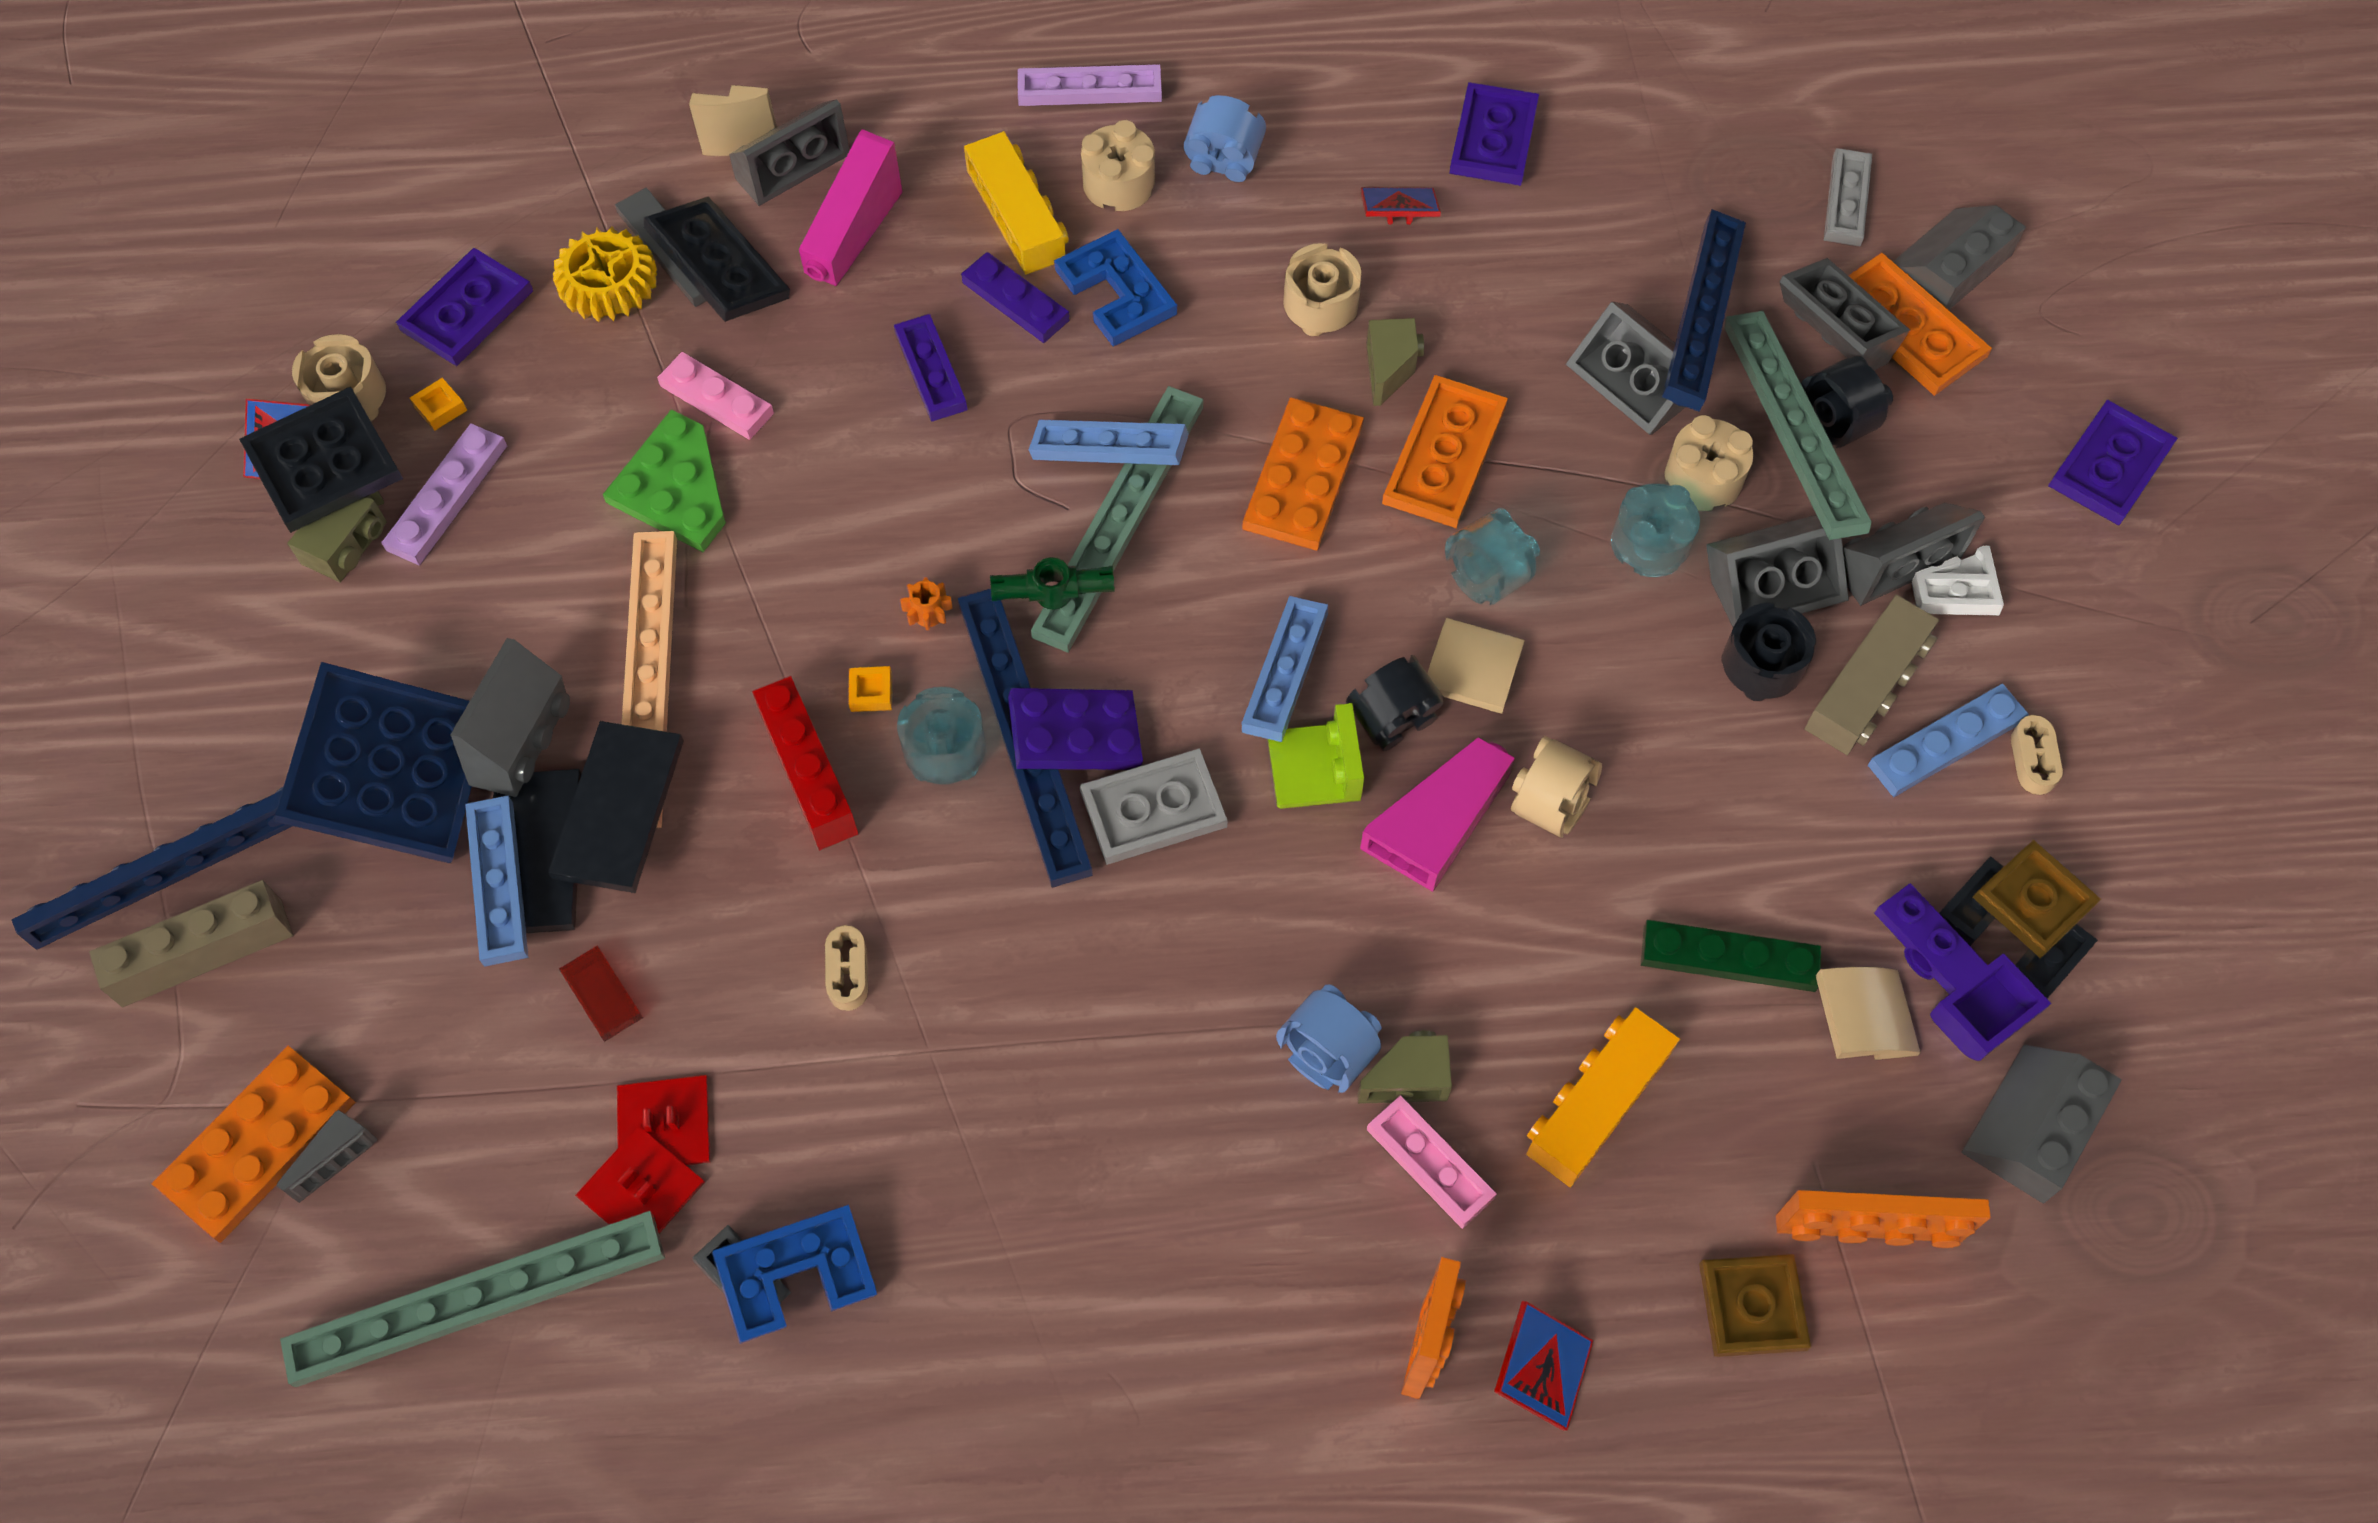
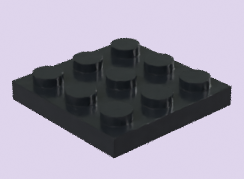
[239,386,403,533]

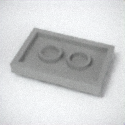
[1080,748,1228,865]

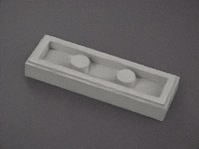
[1823,148,1872,247]

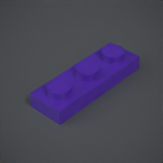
[961,252,1070,343]
[894,314,968,422]

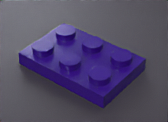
[1449,82,1539,186]
[396,248,534,366]
[2048,400,2178,526]
[1008,688,1143,770]

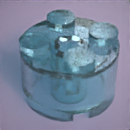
[1611,484,1700,577]
[1445,508,1540,605]
[897,687,986,784]

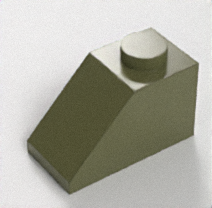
[1366,318,1424,406]
[1358,1030,1452,1104]

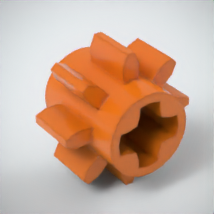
[900,577,953,631]

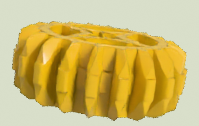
[553,226,657,323]

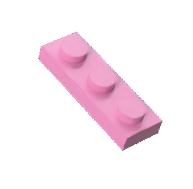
[657,352,774,440]
[1367,1095,1497,1229]

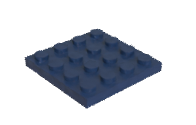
[274,662,472,864]

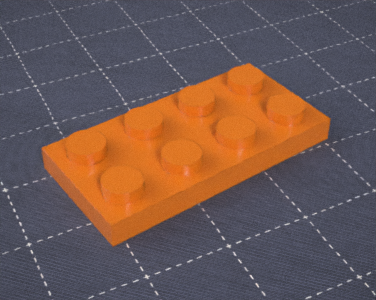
[1848,252,1992,396]
[1382,375,1508,529]
[1242,397,1364,551]
[151,1045,356,1243]
[1776,1190,1991,1248]
[1401,1257,1466,1399]

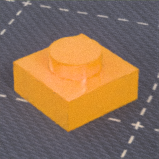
[409,377,468,431]
[848,666,892,712]

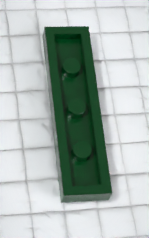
[1641,920,1821,992]

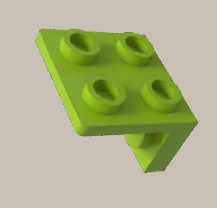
[1267,703,1364,809]

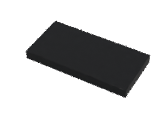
[644,196,790,322]
[549,721,684,893]
[493,769,582,933]

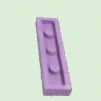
[1018,64,1162,106]
[381,423,507,566]

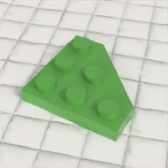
[603,409,726,552]

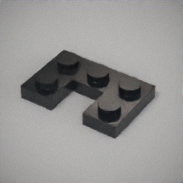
[1939,856,2098,999]

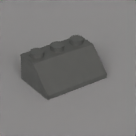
[729,99,850,206]
[1893,205,2026,310]
[1779,258,1910,370]
[1566,301,1713,435]
[1842,502,1985,606]
[1706,515,1849,627]
[451,638,570,797]
[1961,1045,2122,1204]

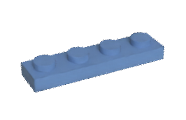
[1028,420,1189,465]
[1242,596,1328,742]
[1868,683,2029,798]
[465,796,529,967]

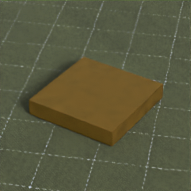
[1973,839,2101,958]
[1699,1254,1811,1357]

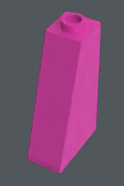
[799,129,903,286]
[1360,737,1515,892]

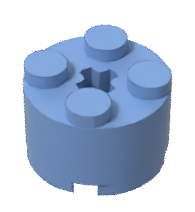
[1184,95,1266,182]
[1276,984,1382,1093]

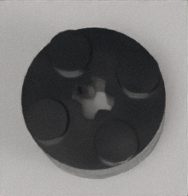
[1801,356,1893,448]
[1721,603,1816,701]
[1346,655,1444,751]

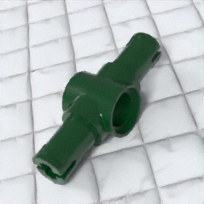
[990,557,1115,610]

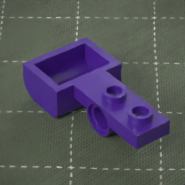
[1874,883,2051,1061]

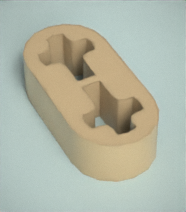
[2011,715,2063,795]
[825,925,868,1011]

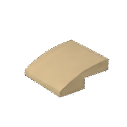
[689,85,777,156]
[1427,618,1525,714]
[1816,967,1921,1060]

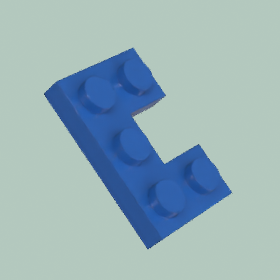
[1054,229,1177,347]
[712,1205,877,1344]

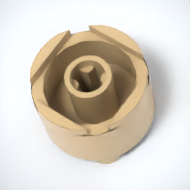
[1081,120,1155,211]
[1284,243,1361,336]
[292,334,386,421]
[1665,415,1753,511]
[1511,736,1602,838]

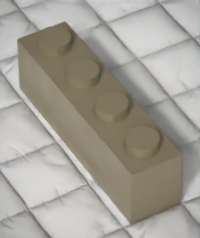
[1804,594,1939,756]
[89,880,293,1008]

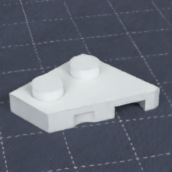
[1912,546,2004,616]

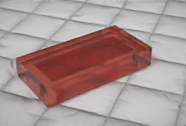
[559,945,643,1042]

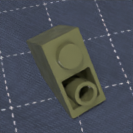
[287,498,387,583]

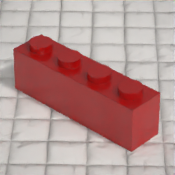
[752,676,859,851]

